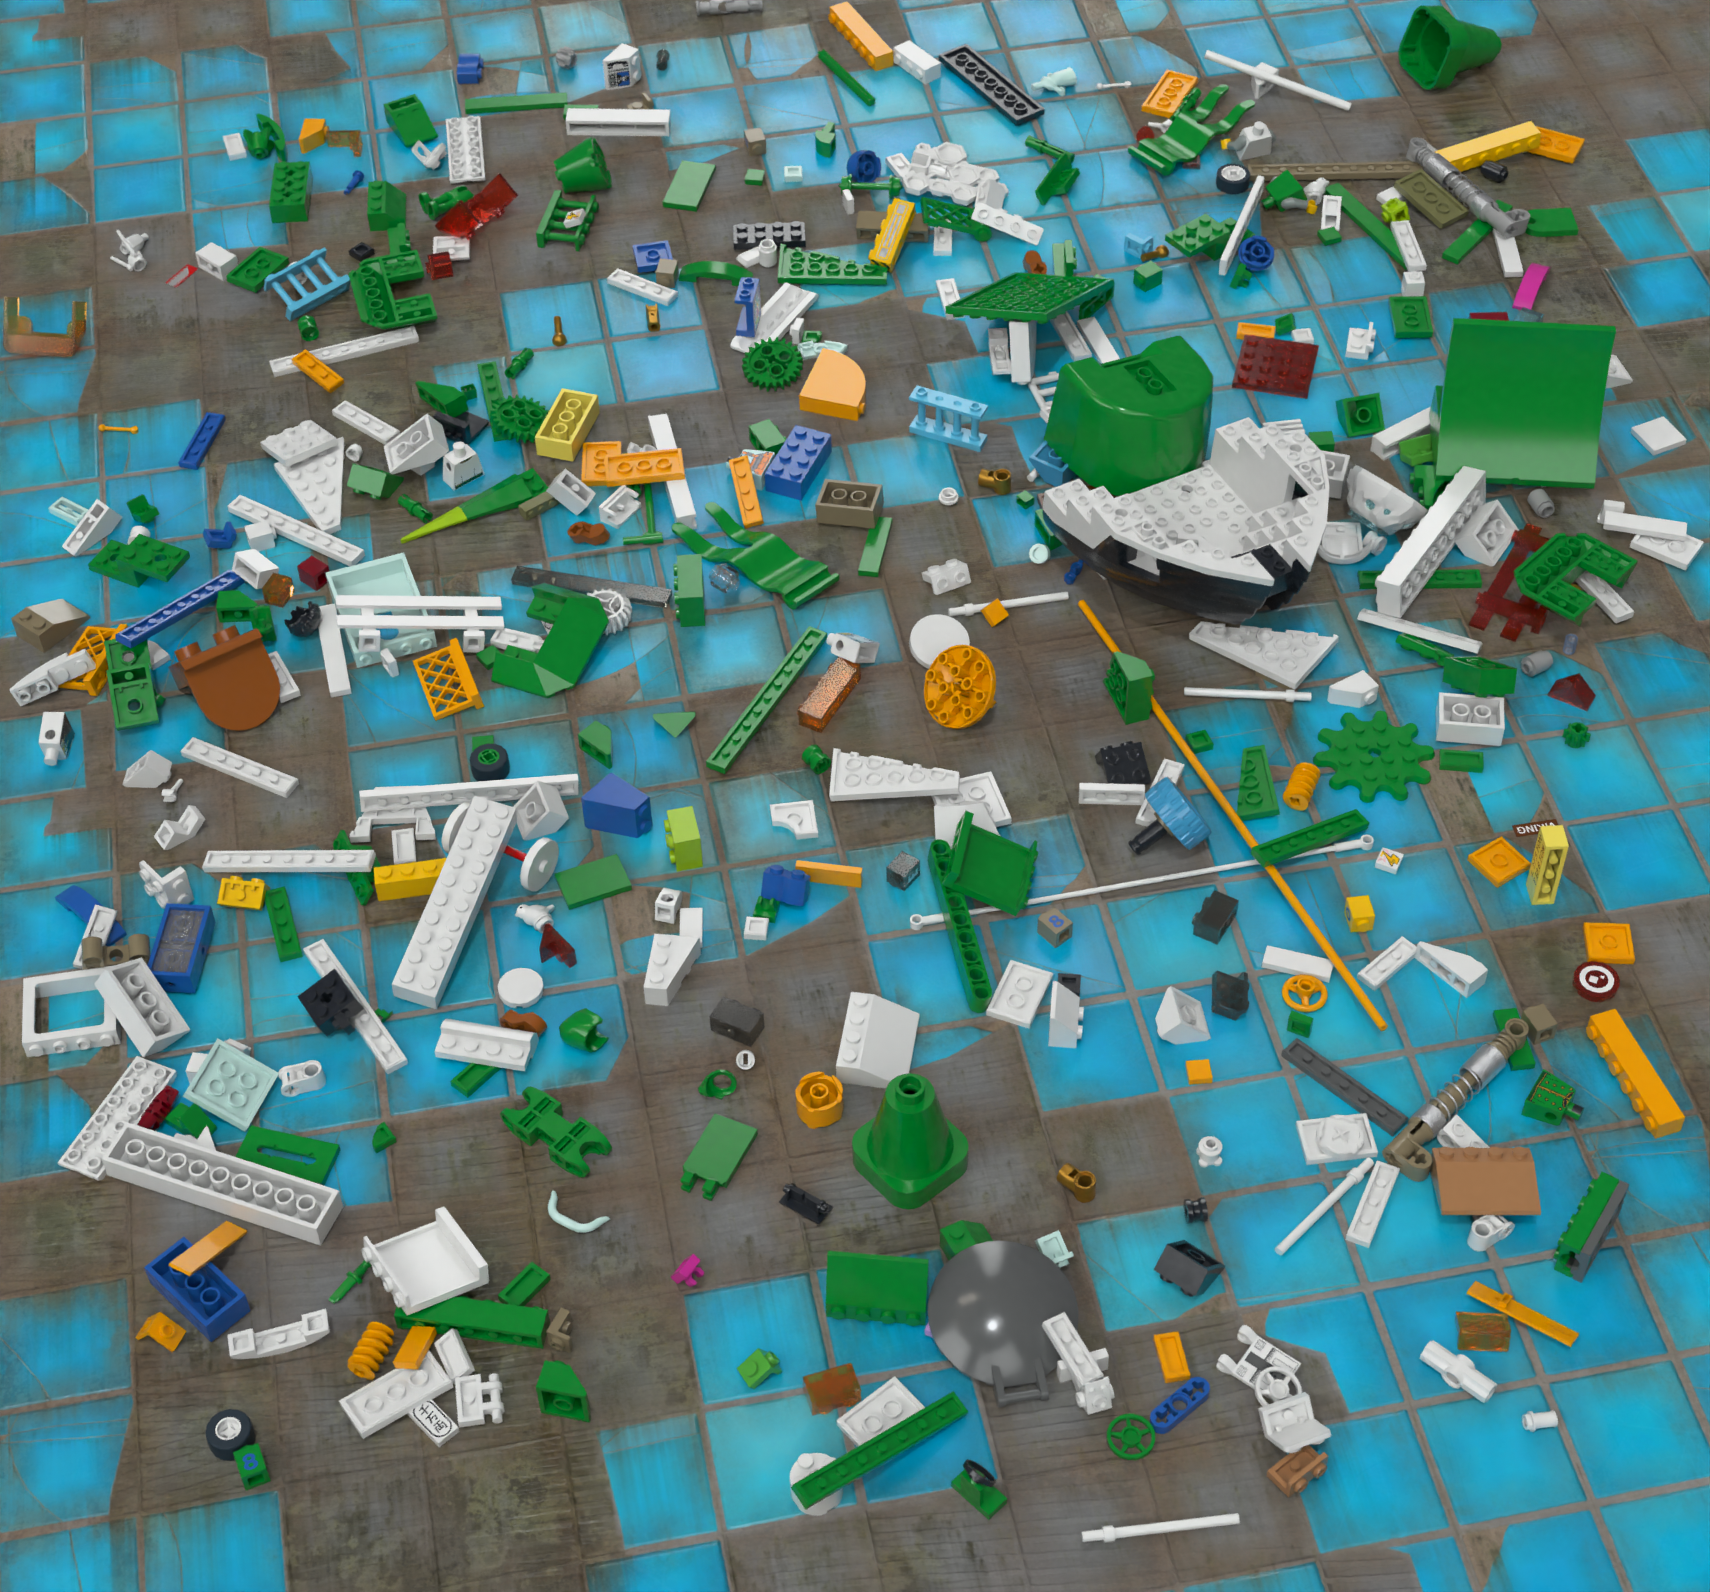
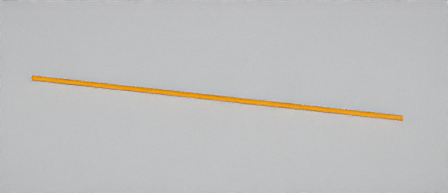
[1078,600,1388,1031]

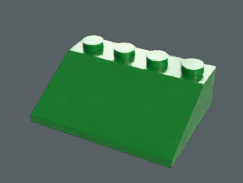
[826,1251,929,1326]

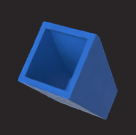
[581,773,653,838]

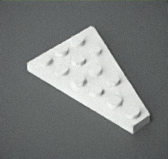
[274,437,345,534]
[1189,621,1339,690]

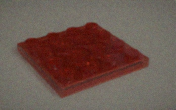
[1232,334,1319,399]

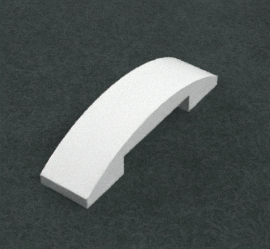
[988,328,1011,375]
[228,1309,330,1359]

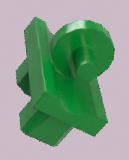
[249,605,277,642]

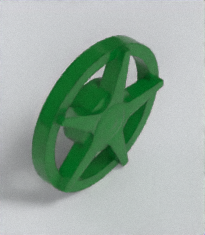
[1107,1414,1155,1460]

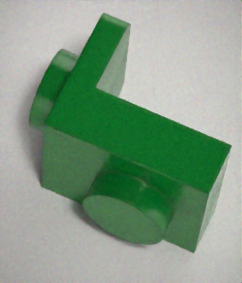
[126,494,159,524]

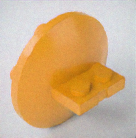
[924,645,996,729]

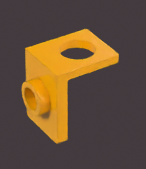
[135,1312,186,1352]

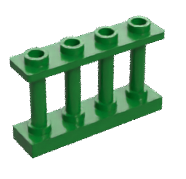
[536,190,599,251]

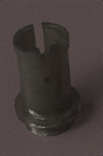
[656,49,670,71]

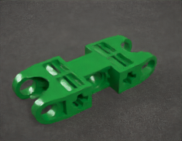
[500,1086,612,1178]

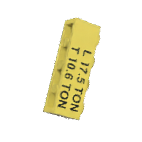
[1526,825,1569,905]

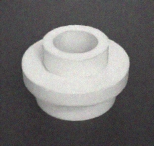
[939,487,958,505]

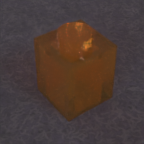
[262,573,295,608]

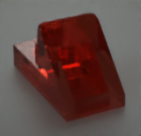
[539,923,577,968]

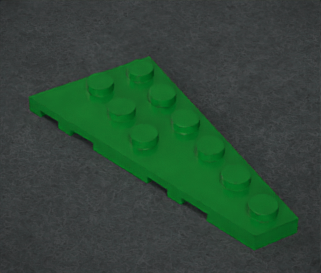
[778,244,887,285]

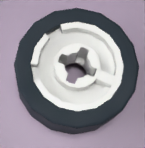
[1216,163,1250,195]

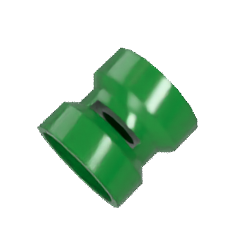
[297,315,319,341]
[802,744,831,774]

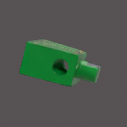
[1521,1069,1584,1126]

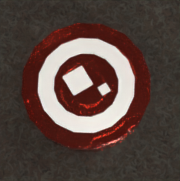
[1572,961,1620,1002]

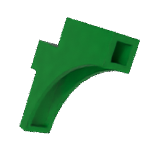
[1409,462,1452,515]

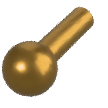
[1140,245,1169,261]
[552,316,567,346]

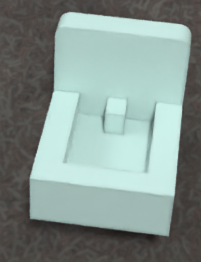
[1035,1230,1074,1268]

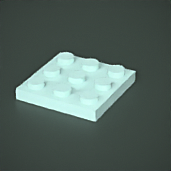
[183,1038,278,1131]

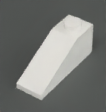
[62,499,122,557]
[1415,941,1488,998]

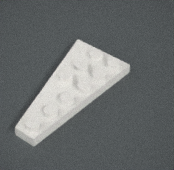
[829,748,960,801]

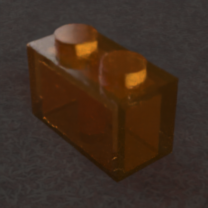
[802,1363,861,1416]

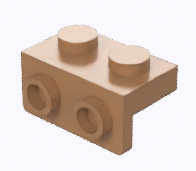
[1267,1445,1328,1498]

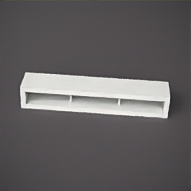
[566,108,671,136]

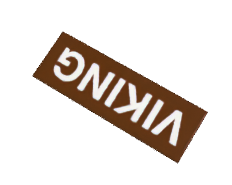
[1512,819,1558,837]

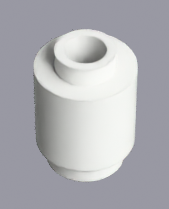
[758,239,777,267]

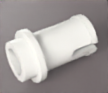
[1522,1410,1558,1432]

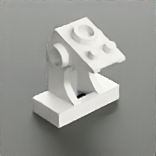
[1056,1348,1115,1415]

